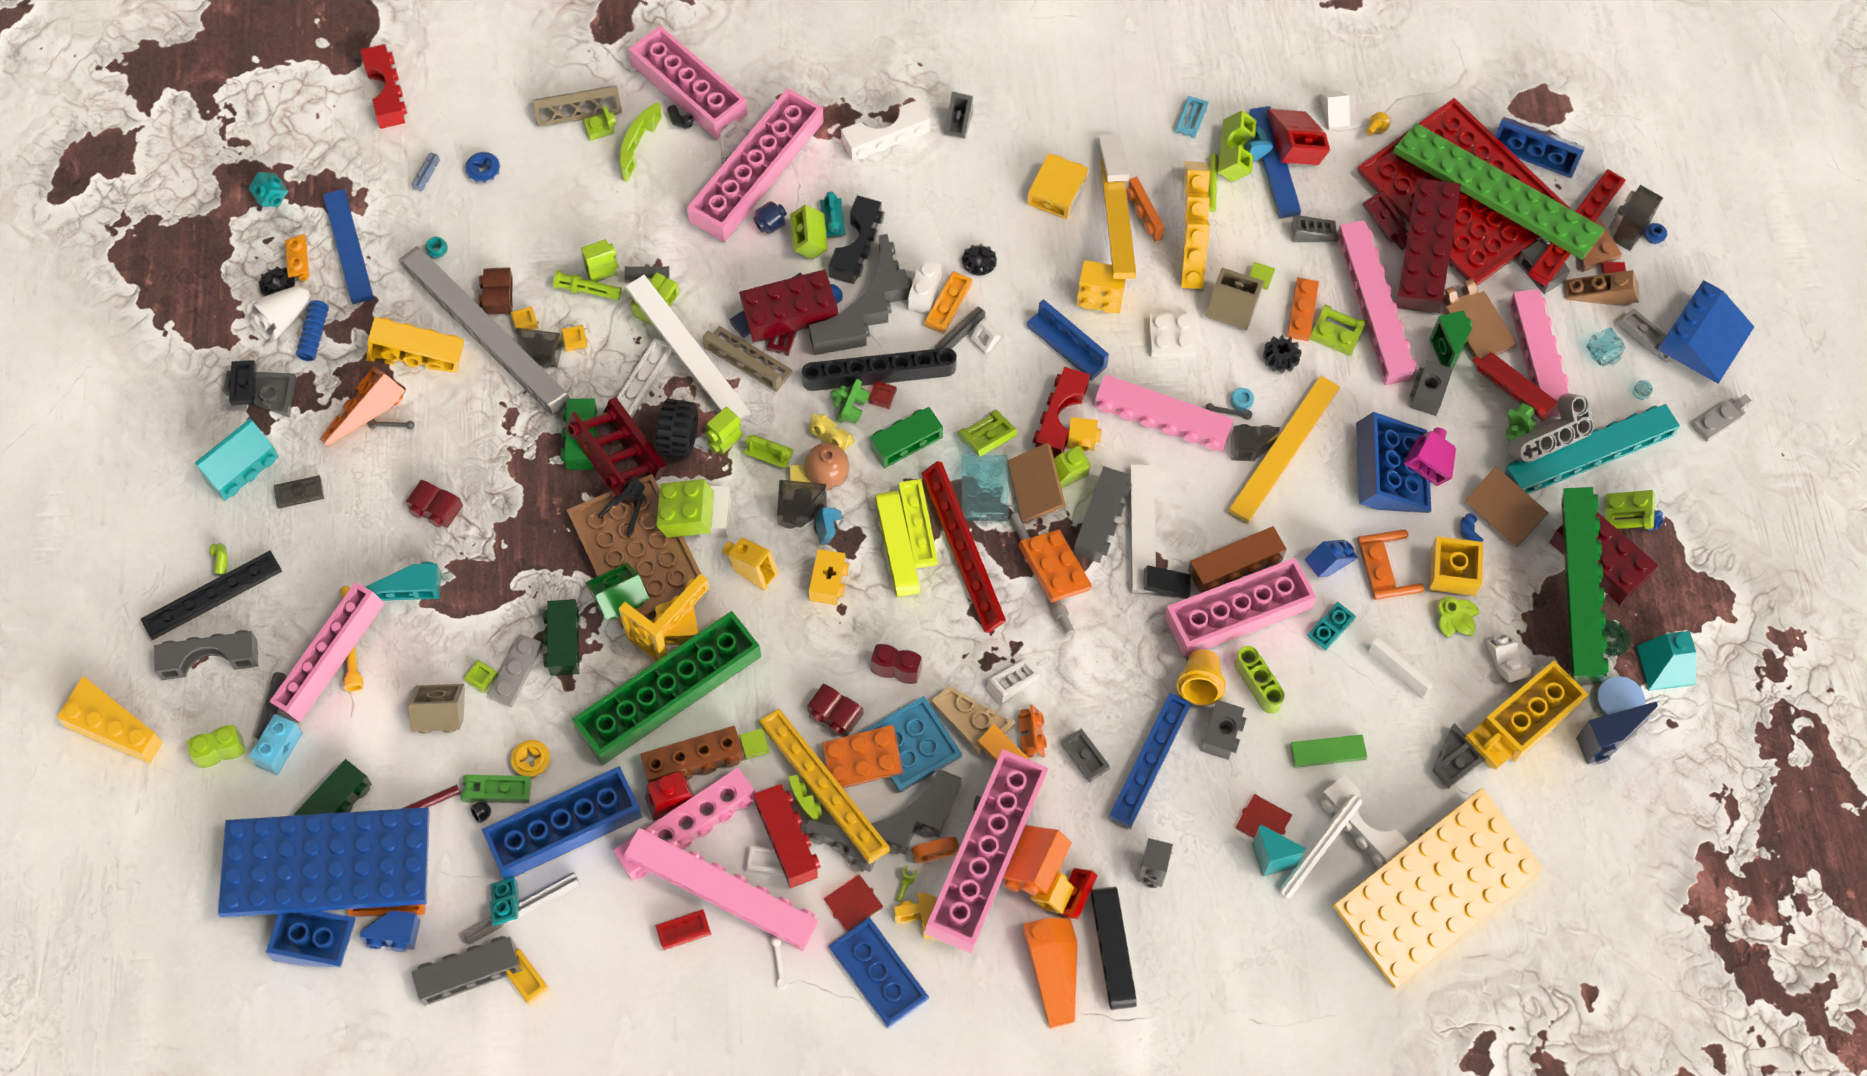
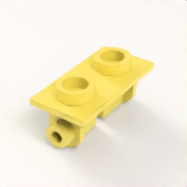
[808,413,855,452]

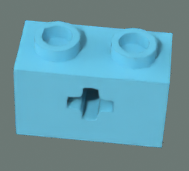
[249,714,303,775]

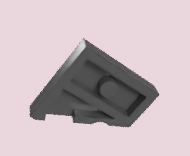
[1432,723,1485,789]

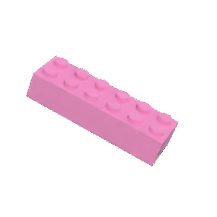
[628,25,748,139]
[1164,558,1316,658]

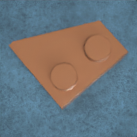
[1581,220,1622,272]

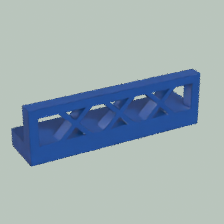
[1027,299,1109,381]

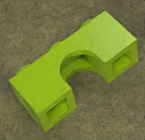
[1218,110,1256,182]

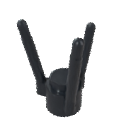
[598,478,646,538]

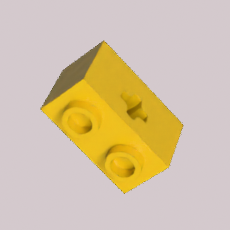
[809,549,850,605]

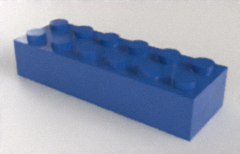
[481,766,643,880]

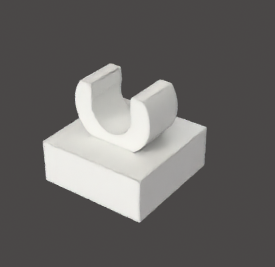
[971,320,1002,353]

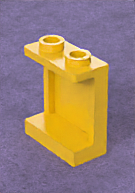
[1027,153,1088,219]

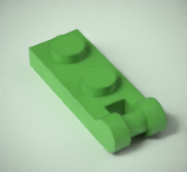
[460,775,532,803]

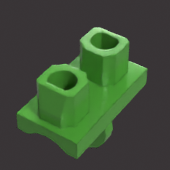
[830,379,870,424]
[1506,403,1537,442]

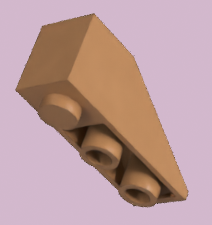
[1566,270,1639,306]

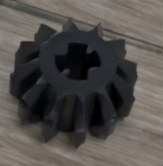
[1263,334,1302,374]

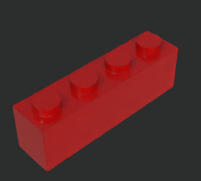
[754,783,821,889]

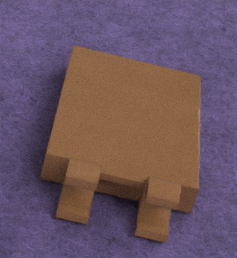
[1443,278,1518,360]

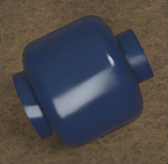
[753,201,787,234]

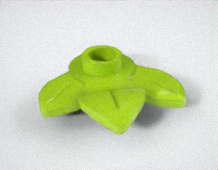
[1437,596,1480,638]

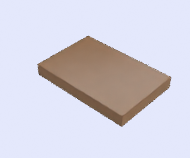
[1007,443,1066,523]
[1464,466,1549,547]

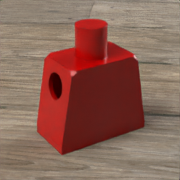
[645,772,694,821]

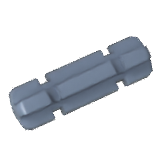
[412,152,440,191]

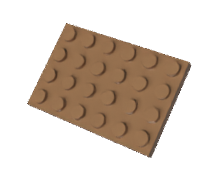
[567,474,709,629]

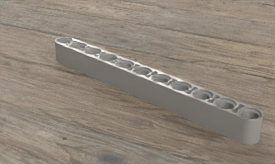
[399,246,570,416]

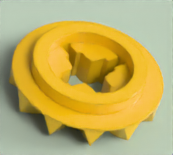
[511,740,550,778]

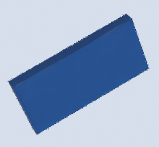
[828,917,929,1029]

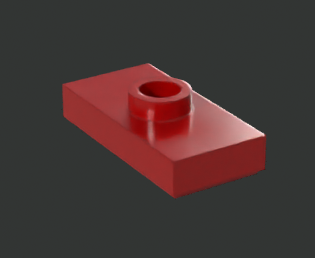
[655,909,711,951]

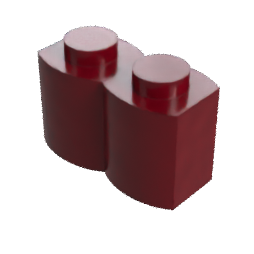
[406,480,463,528]
[871,644,922,684]
[807,683,864,736]

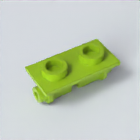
[743,434,795,469]

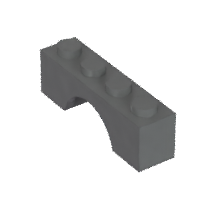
[154,630,258,681]

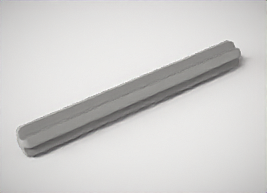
[463,873,580,944]

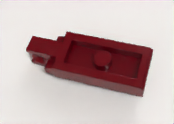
[1362,192,1408,250]

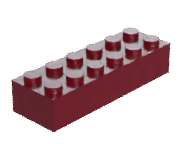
[1396,178,1461,313]

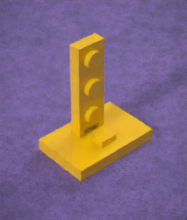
[619,574,709,661]

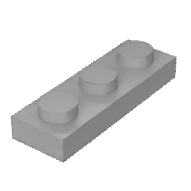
[489,634,543,707]

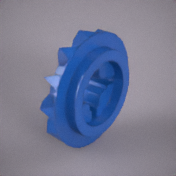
[465,152,500,183]

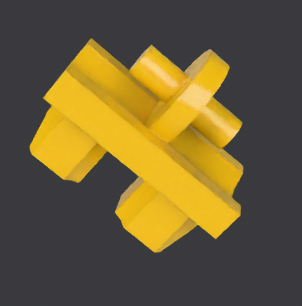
[1465,722,1514,770]

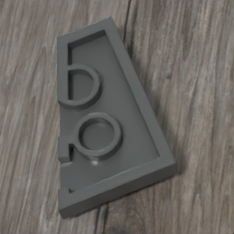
[223,371,297,417]

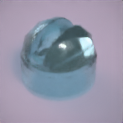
[1633,380,1653,400]

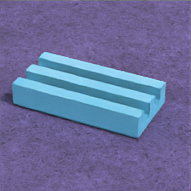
[1175,96,1208,139]

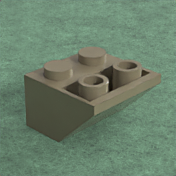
[1205,268,1264,330]

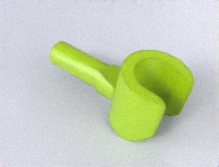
[896,866,917,902]

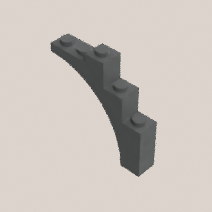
[809,234,913,355]
[805,769,962,872]

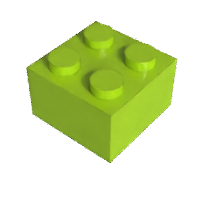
[657,479,714,538]

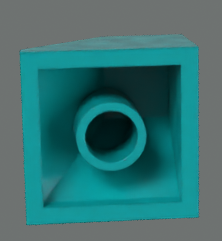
[1636,631,1696,691]

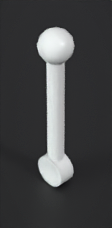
[771,937,787,989]

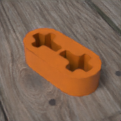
[911,837,960,863]

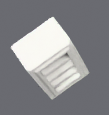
[986,658,1040,705]

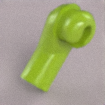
[209,543,228,575]

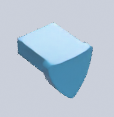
[1245,126,1274,162]
[814,507,843,545]

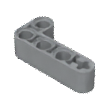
[1507,393,1594,462]

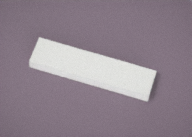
[617,338,674,418]

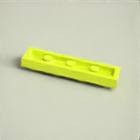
[899,479,938,569]

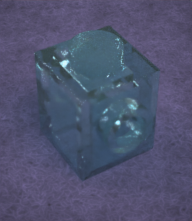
[1586,327,1626,367]

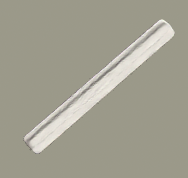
[1280,794,1362,898]

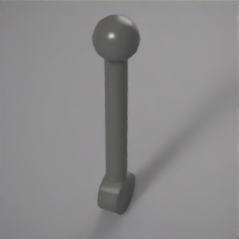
[1205,403,1253,420]
[367,419,415,429]

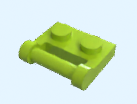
[1310,304,1367,356]
[957,409,1017,457]
[1605,490,1655,529]

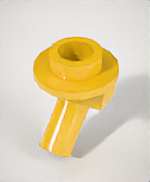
[1365,112,1390,136]

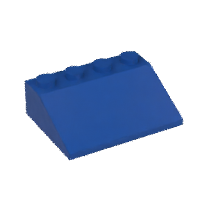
[1658,280,1754,384]
[1356,412,1432,513]

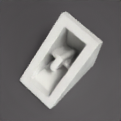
[1319,91,1350,130]

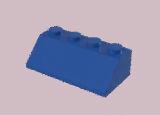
[1495,117,1585,179]

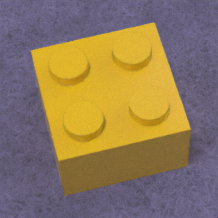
[1076,260,1126,314]
[1429,536,1484,596]

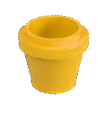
[1177,649,1226,705]

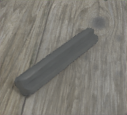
[935,307,986,349]
[255,672,287,740]

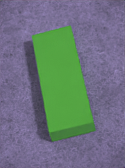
[1290,734,1367,768]

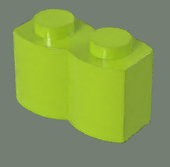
[581,239,619,282]
[705,406,743,455]
[186,725,246,768]

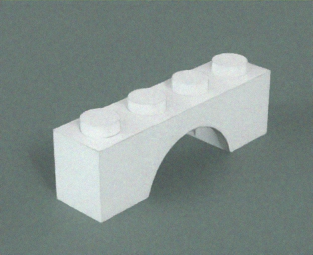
[841,100,930,161]
[1320,774,1410,868]

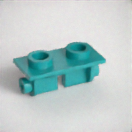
[820,191,846,237]

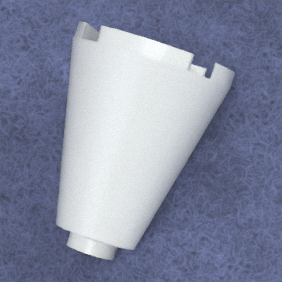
[245,285,311,342]

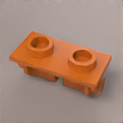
[1018,705,1047,758]

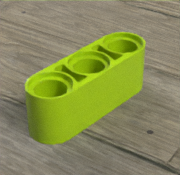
[1235,646,1285,714]

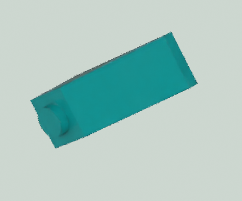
[365,561,441,601]

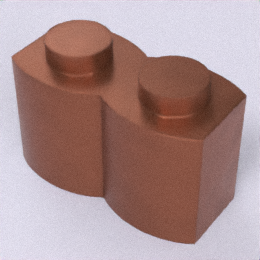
[479,267,513,314]

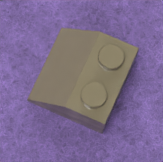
[408,684,465,733]

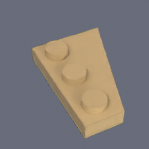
[931,686,1016,755]

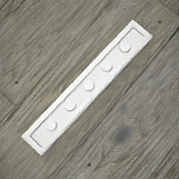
[1130,464,1156,594]

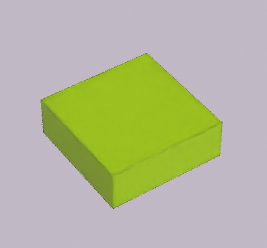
[1249,262,1275,290]
[463,660,498,693]
[739,728,770,760]

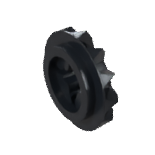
[962,243,997,276]
[258,266,295,296]

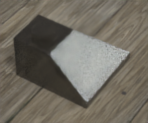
[777,480,828,529]

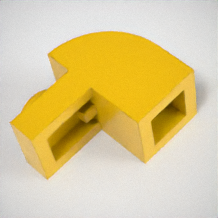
[894,893,938,939]

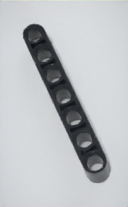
[802,348,957,391]

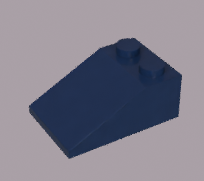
[1576,702,1658,764]

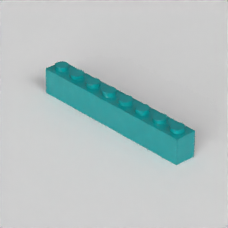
[1504,404,1680,494]

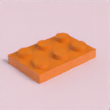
[1018,529,1092,603]
[822,725,904,788]

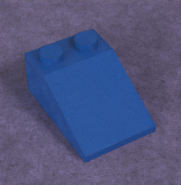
[266,911,356,968]

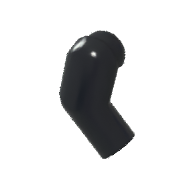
[667,105,694,129]

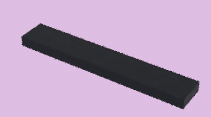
[140,550,283,641]

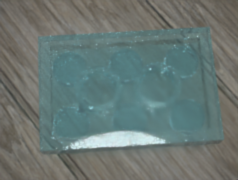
[961,455,1009,521]

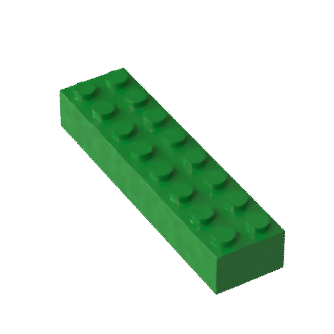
[1561,487,1609,684]
[572,611,761,766]

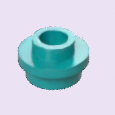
[425,237,448,258]

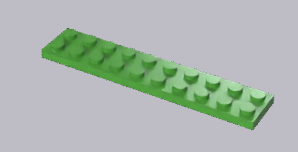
[1393,123,1605,260]

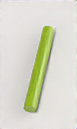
[1208,153,1218,212]

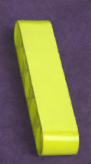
[875,490,920,597]

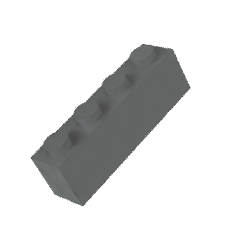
[1074,466,1132,563]
[411,936,522,1006]

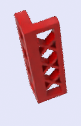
[1472,351,1558,422]

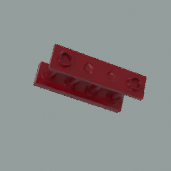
[566,397,667,496]

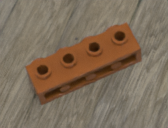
[1188,526,1287,593]
[640,725,744,783]

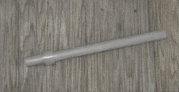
[1010,513,1075,635]

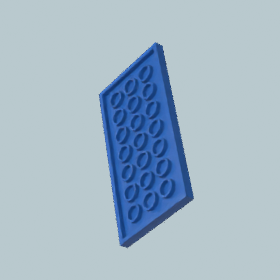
[218,807,430,918]

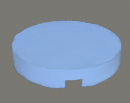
[1595,676,1645,716]

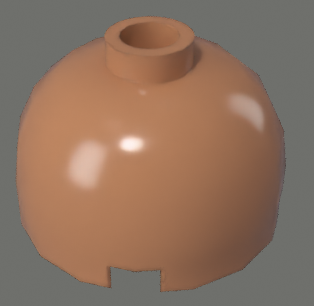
[803,443,850,490]

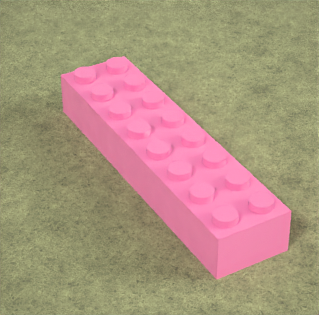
[687,88,823,242]
[924,749,1048,954]

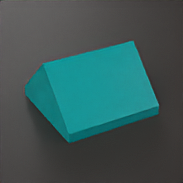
[1252,825,1306,877]

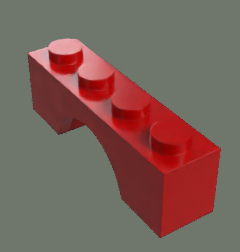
[360,44,407,129]
[1032,367,1090,459]

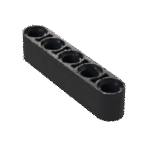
[1091,886,1137,1010]

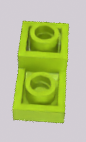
[788,774,822,822]

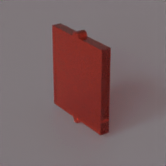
[1236,794,1292,838]
[824,874,883,932]

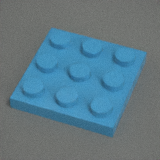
[862,696,962,793]

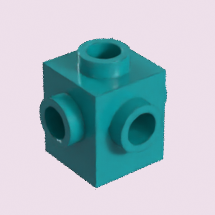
[248,172,288,207]

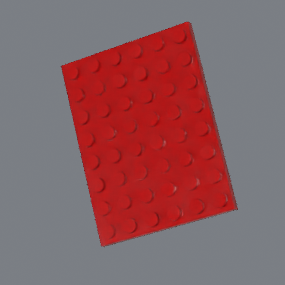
[1357,98,1572,287]

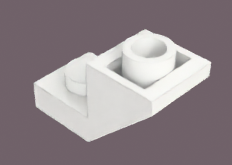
[1485,634,1531,683]

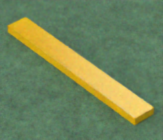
[1100,160,1136,279]
[1229,376,1340,524]
[759,709,890,864]

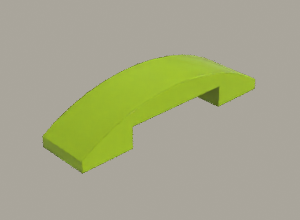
[620,102,662,182]

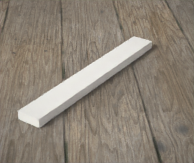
[626,275,750,421]

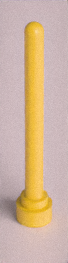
[341,586,364,692]

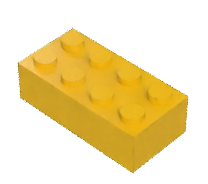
[1484,660,1589,763]

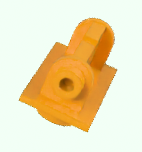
[285,233,310,281]

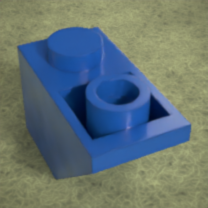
[1304,540,1358,577]
[360,911,421,952]

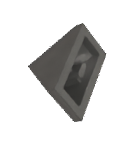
[944,92,973,138]

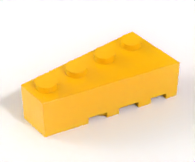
[366,317,465,373]
[57,676,163,764]

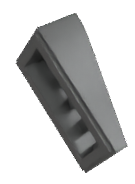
[1292,216,1338,242]

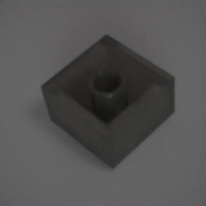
[1608,185,1664,251]

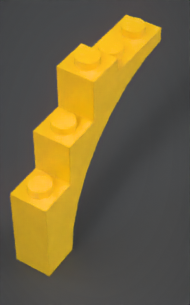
[1181,161,1210,289]

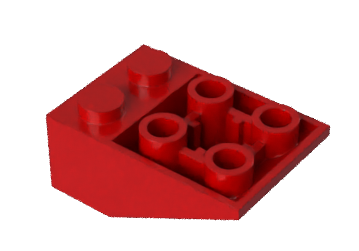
[1267,109,1330,165]

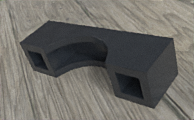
[828,195,885,284]

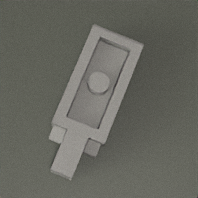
[1617,309,1671,362]
[1692,394,1752,442]

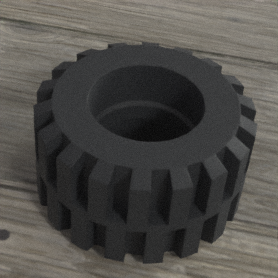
[655,398,698,459]

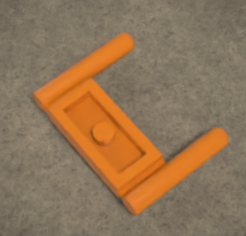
[1357,529,1424,600]

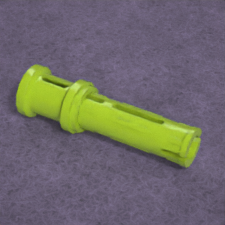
[553,270,622,301]

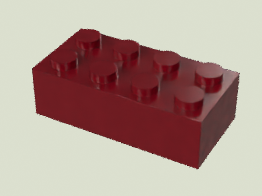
[739,269,838,342]
[1549,512,1658,605]

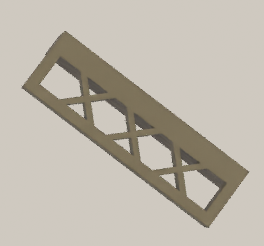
[533,85,622,127]
[703,326,792,392]

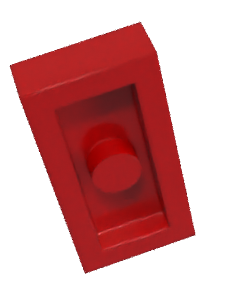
[1056,868,1098,919]

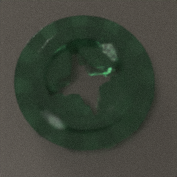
[1602,621,1631,657]

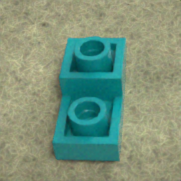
[1307,601,1356,651]
[489,877,519,926]

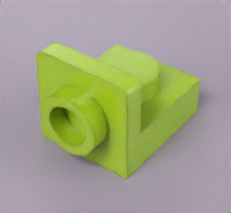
[583,106,616,141]

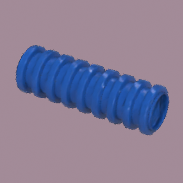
[295,300,329,361]

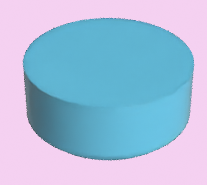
[1231,388,1254,411]

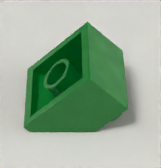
[1429,310,1473,371]
[585,562,649,620]

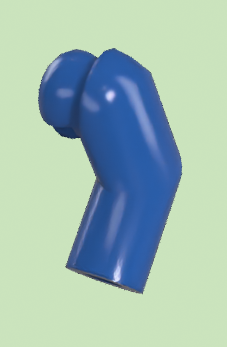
[1460,513,1484,542]

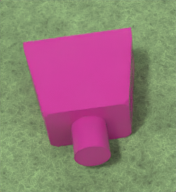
[1404,427,1456,486]

